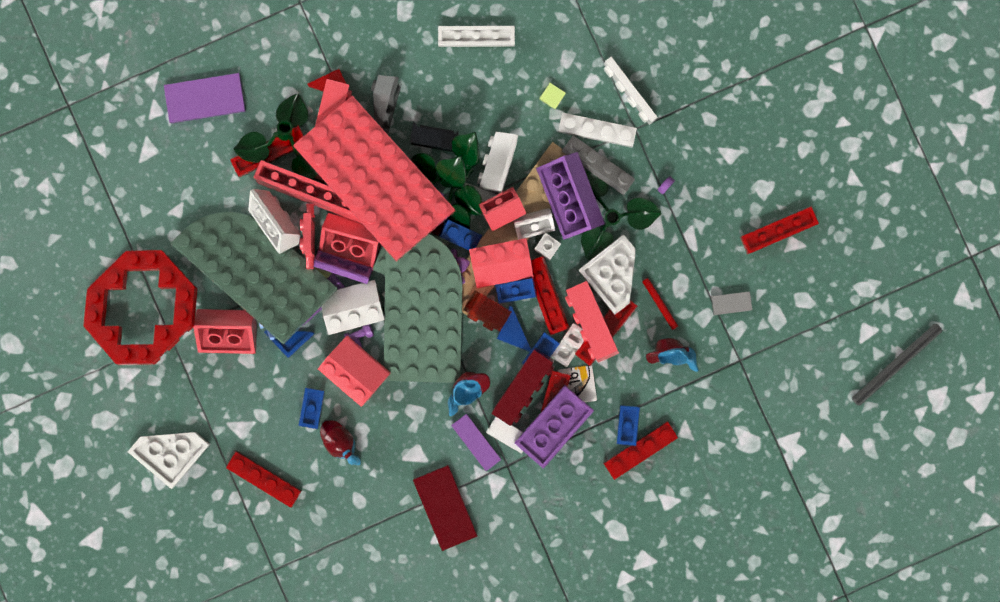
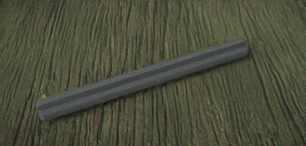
[852,324,943,406]

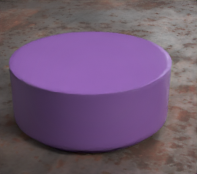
[657,176,675,195]

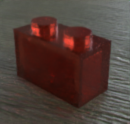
[463,290,511,331]

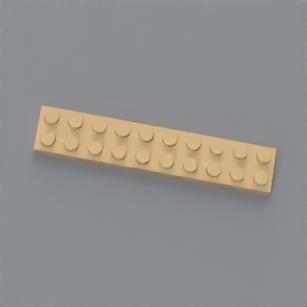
[462,142,566,318]

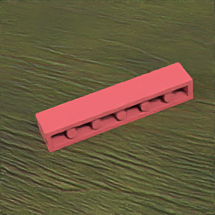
[253,160,362,224]

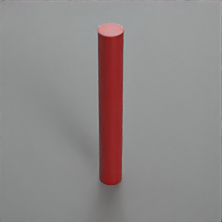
[642,278,678,330]

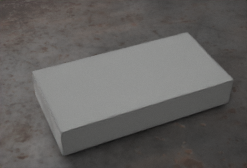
[711,291,752,315]

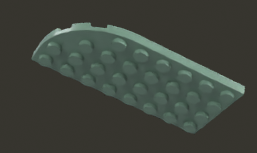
[171,212,337,345]
[384,233,463,383]

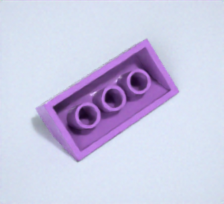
[536,152,605,240]

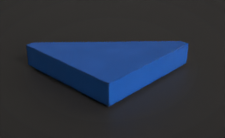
[497,306,531,352]
[264,330,315,358]

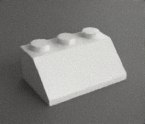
[477,132,518,194]
[248,189,301,254]
[321,280,385,335]

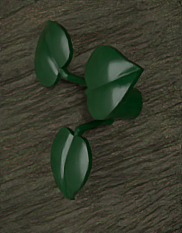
[234,93,321,179]
[411,132,483,215]
[431,156,471,229]
[581,170,662,260]

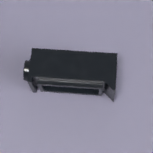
[410,121,459,152]

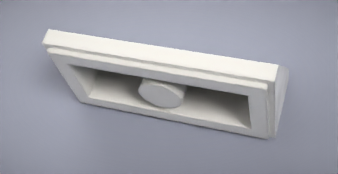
[513,208,555,240]

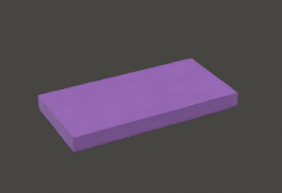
[164,73,246,123]
[514,385,594,469]

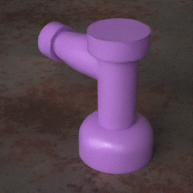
[344,324,374,347]

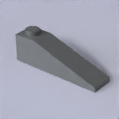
[371,75,402,134]

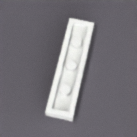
[438,26,515,47]
[604,57,658,125]
[558,113,637,148]

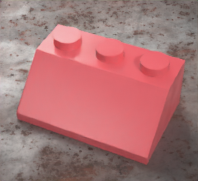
[319,213,381,268]
[469,238,533,288]
[193,309,257,354]
[318,335,391,407]

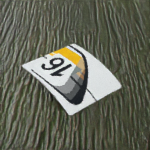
[558,365,597,402]

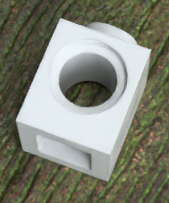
[534,233,561,261]

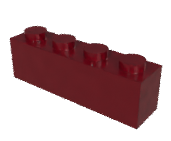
[491,348,555,426]

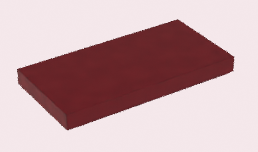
[413,465,478,551]

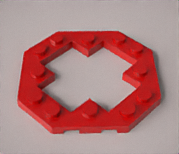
[83,250,198,365]

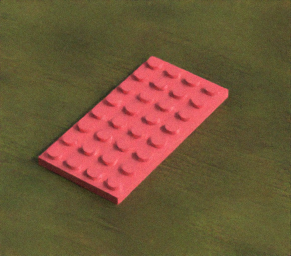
[293,96,455,262]

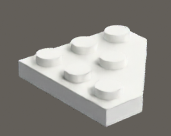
[579,234,636,315]
[128,432,210,489]

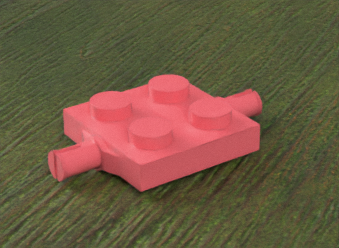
[300,204,315,269]

